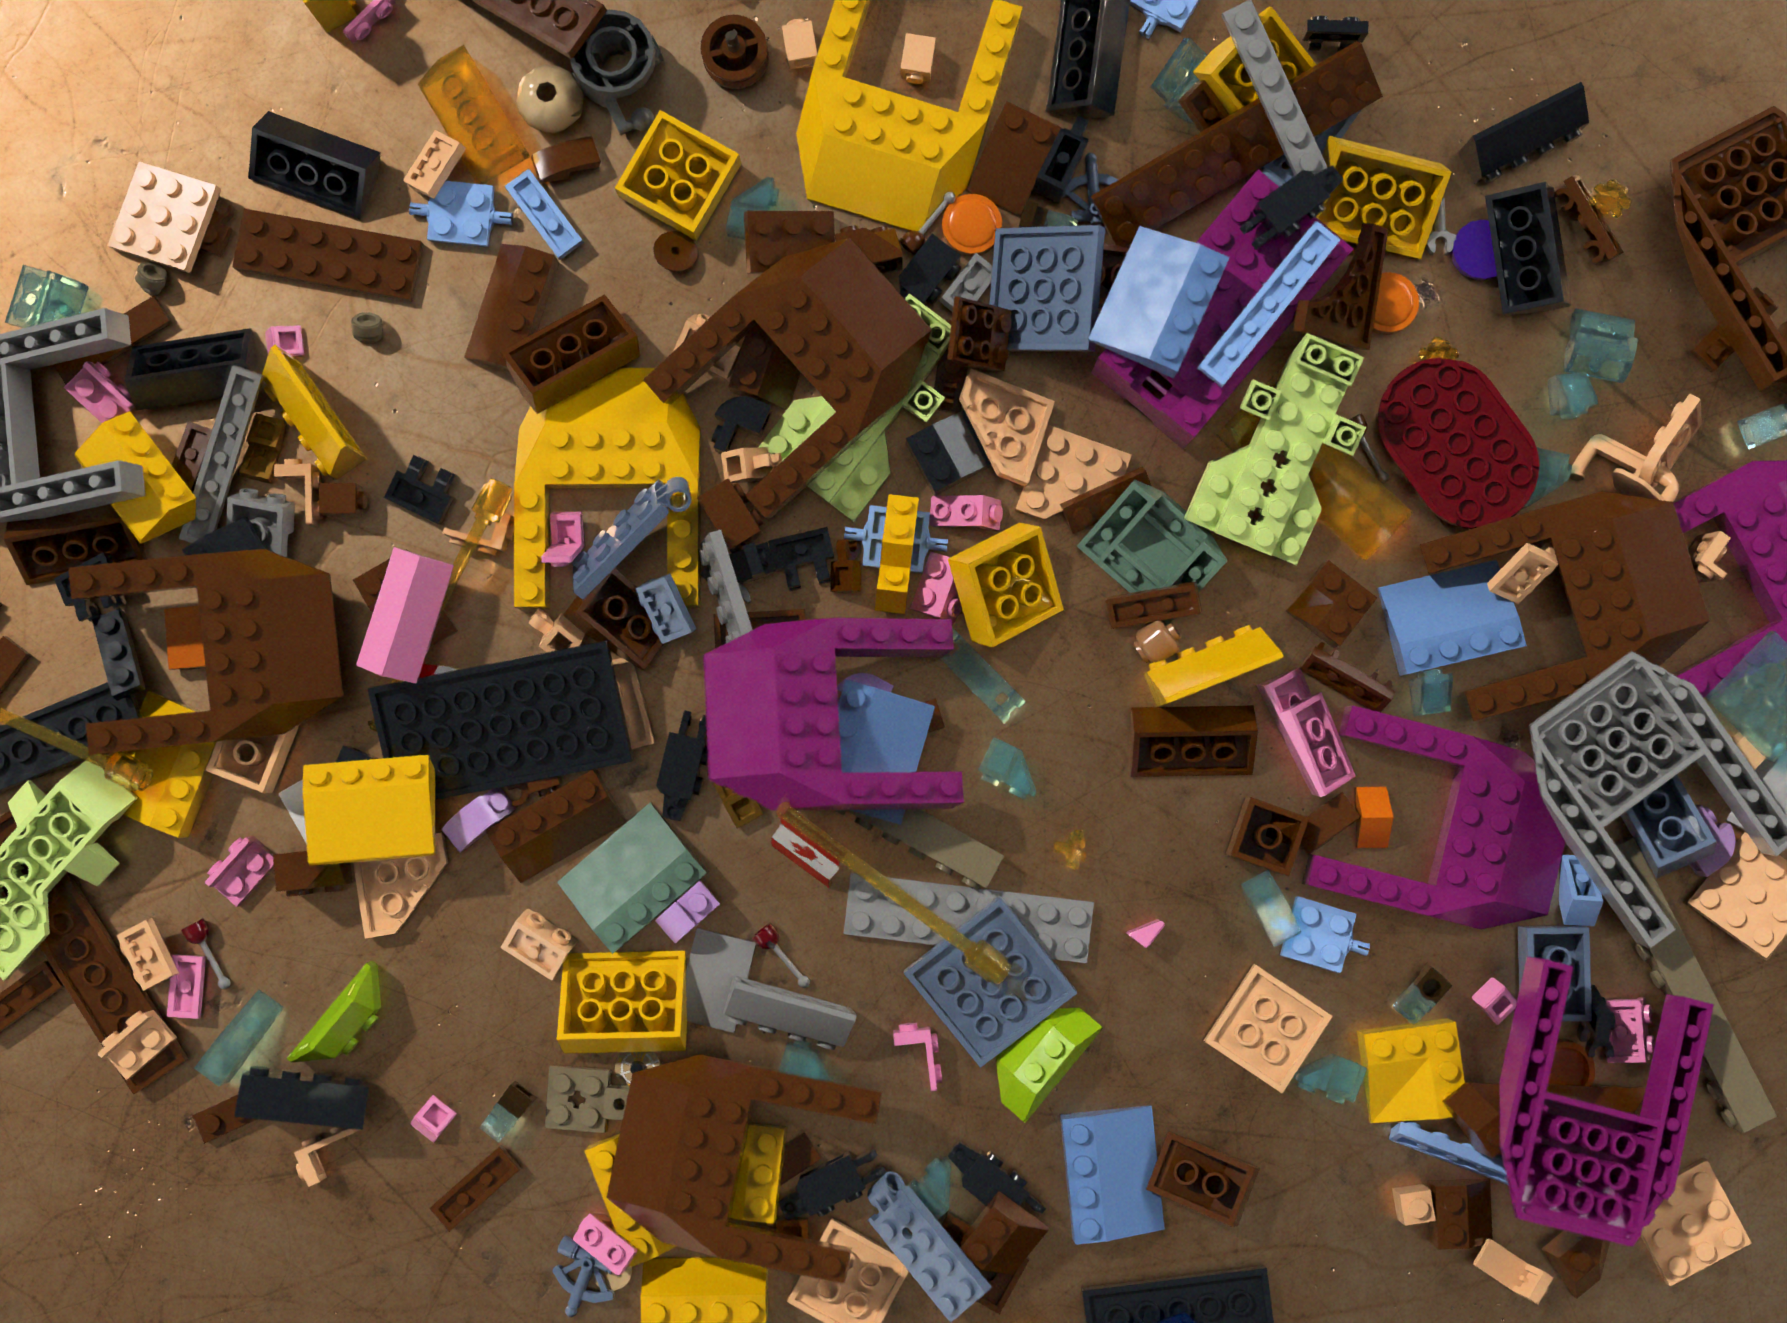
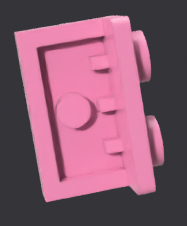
[910,551,962,624]

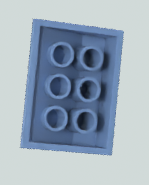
[1088,226,1230,378]
[1377,560,1526,676]
[838,679,935,825]
[1060,1105,1165,1245]

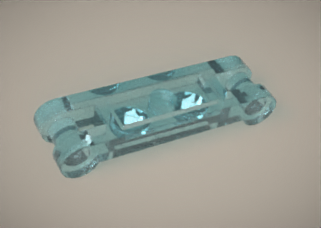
[940,627,1026,723]

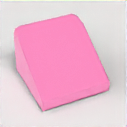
[265,326,305,358]
[1126,919,1165,948]
[1472,978,1517,1025]
[411,1095,457,1143]

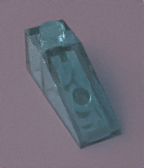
[194,990,284,1086]

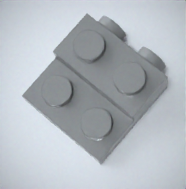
[227,488,295,557]

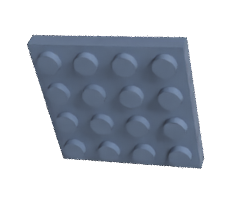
[989,225,1105,351]
[904,895,1077,1068]

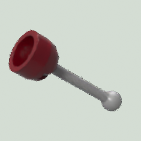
[181,918,231,989]
[752,923,810,988]

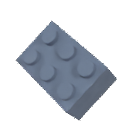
[1620,775,1717,879]
[1518,925,1592,1022]

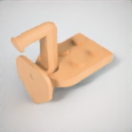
[1566,394,1702,502]

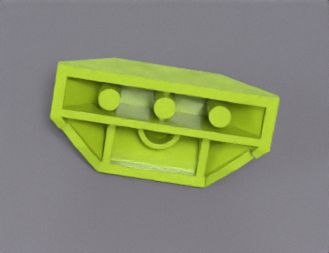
[286,961,381,1062]
[995,1008,1103,1123]

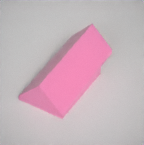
[356,547,454,683]
[1256,667,1356,797]

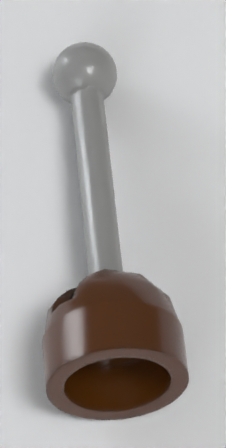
[899,192,956,256]
[1349,413,1389,483]

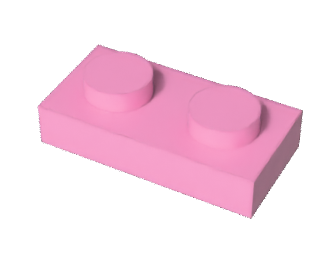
[167,954,206,1019]

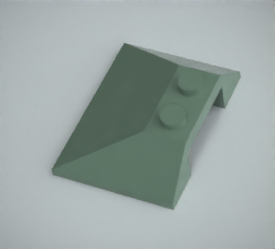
[1077,480,1228,625]

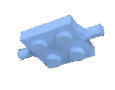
[1130,0,1200,39]
[409,181,513,247]
[844,505,948,574]
[1266,896,1370,973]

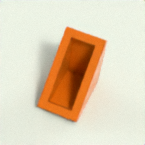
[1355,787,1394,848]

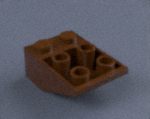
[947,296,1012,371]

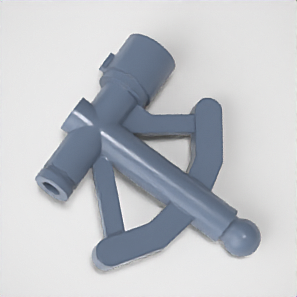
[1062,153,1118,225]
[553,1235,615,1317]

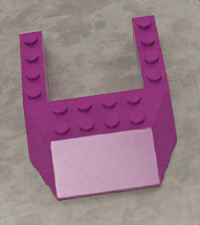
[1673,460,1787,697]
[703,618,964,811]
[1302,705,1565,930]
[1500,957,1714,1247]

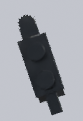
[1240,165,1343,250]
[656,711,708,821]
[948,1141,1046,1214]
[779,1149,886,1220]

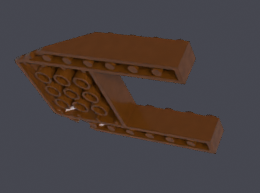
[1670,106,1787,392]
[643,238,932,518]
[1420,491,1710,721]
[68,549,344,755]
[606,1054,883,1284]

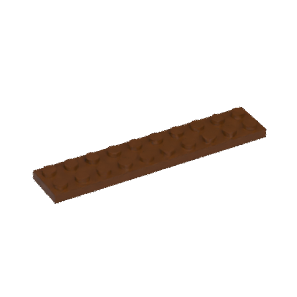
[1090,41,1383,248]
[0,810,188,1095]

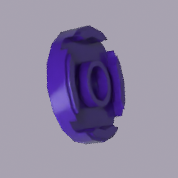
[1450,219,1497,281]

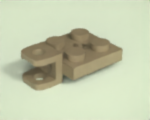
[545,1065,630,1133]

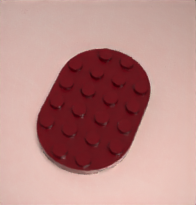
[1378,357,1540,529]

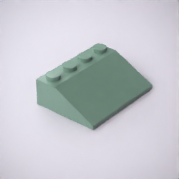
[557,802,710,954]

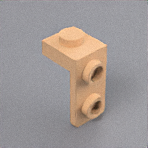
[274,459,323,527]
[443,512,514,556]
[294,1127,359,1187]
[1473,1239,1553,1304]

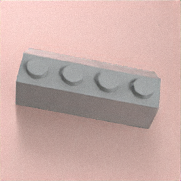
[724,975,857,1050]

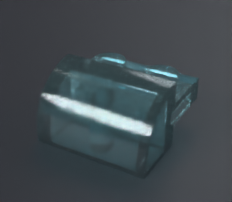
[1150,38,1207,125]
[5,265,89,328]
[1564,308,1638,383]

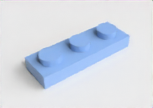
[505,168,584,260]

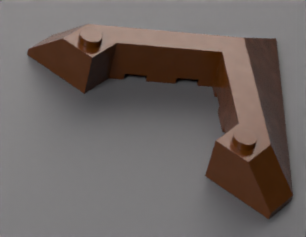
[1443,1082,1646,1298]

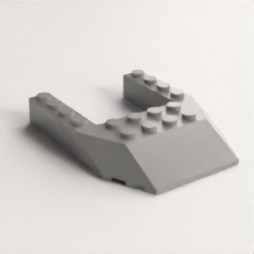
[0,308,145,523]
[1529,652,1787,948]

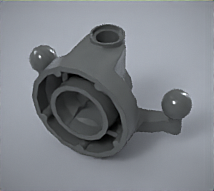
[570,9,664,136]

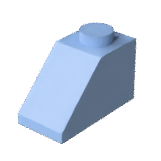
[1559,855,1603,926]

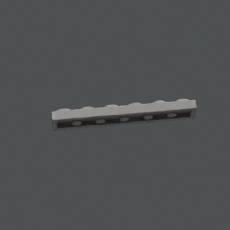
[1221,0,1328,176]
[179,365,265,543]

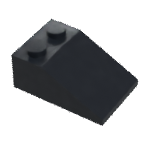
[906,410,992,496]

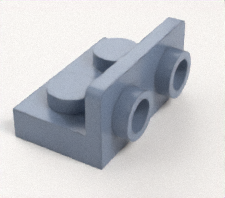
[636,573,697,644]

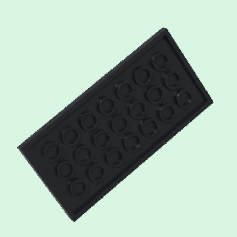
[367,640,634,800]

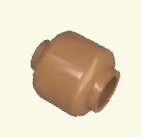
[1134,620,1181,663]

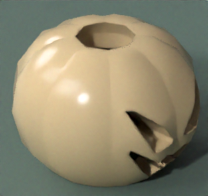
[516,65,584,133]

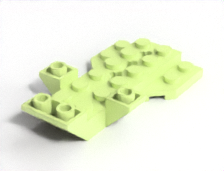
[758,294,951,522]
[1184,333,1366,565]
[0,756,138,981]

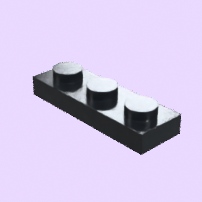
[92,608,145,701]

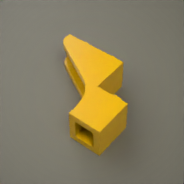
[875,494,919,614]

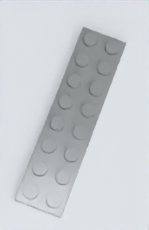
[843,873,1094,963]

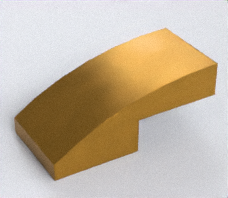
[239,413,286,484]
[707,771,764,829]

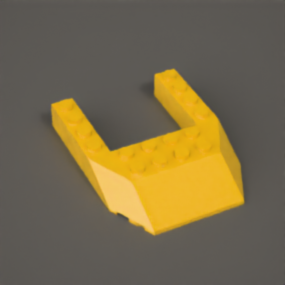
[796,0,1023,231]
[514,368,701,610]

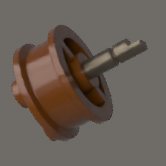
[700,15,769,89]

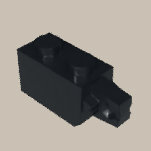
[1032,115,1089,203]
[899,234,962,306]

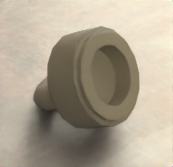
[135,262,168,296]
[351,312,382,343]

